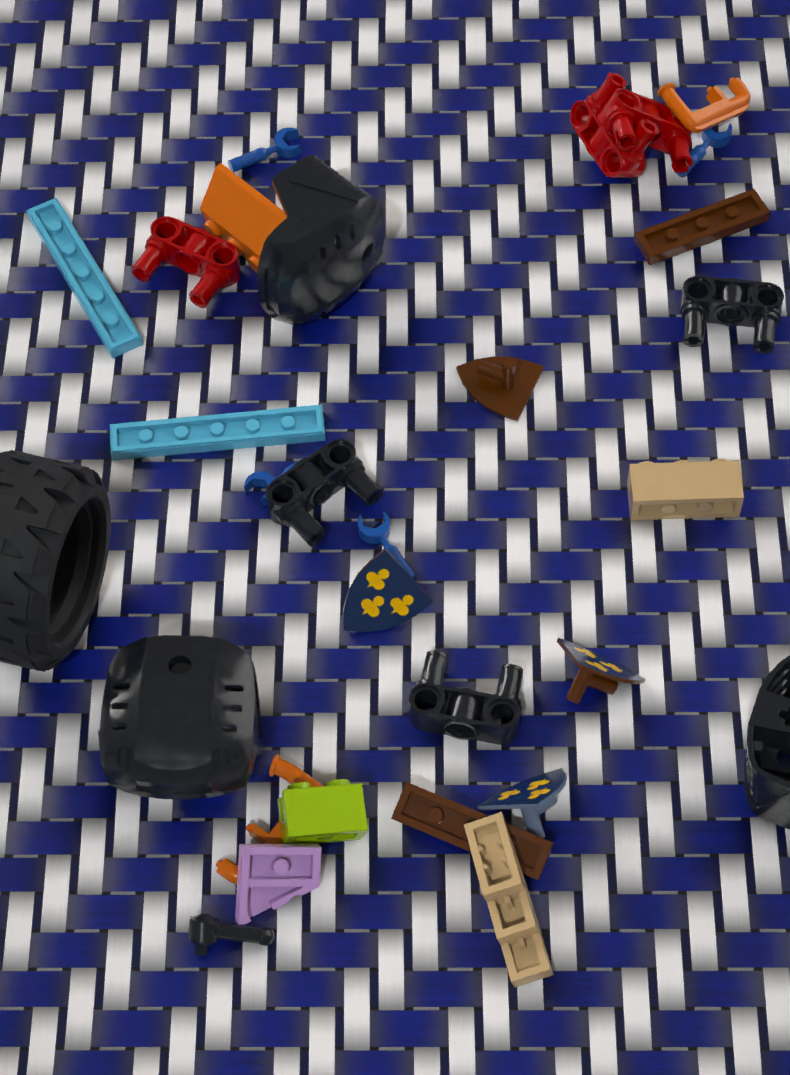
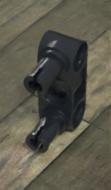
[679,276,784,354]
[266,439,383,547]
[409,650,523,745]

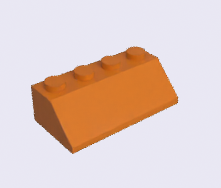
[200,163,287,274]

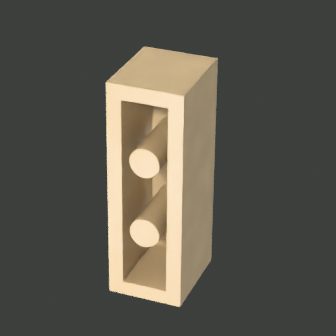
[627,459,744,520]

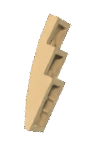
[464,812,554,988]

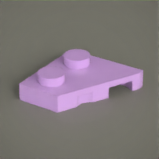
[235,844,322,925]

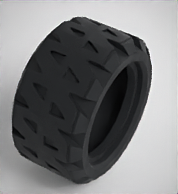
[0,450,111,672]

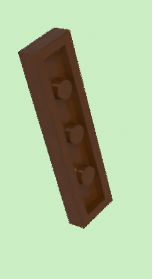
[634,189,770,265]
[391,782,554,881]

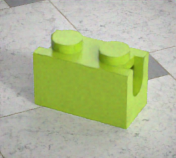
[277,779,368,844]

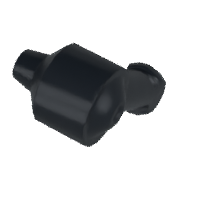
[187,913,274,956]

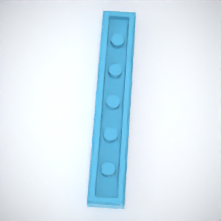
[26,198,143,359]
[110,405,326,461]

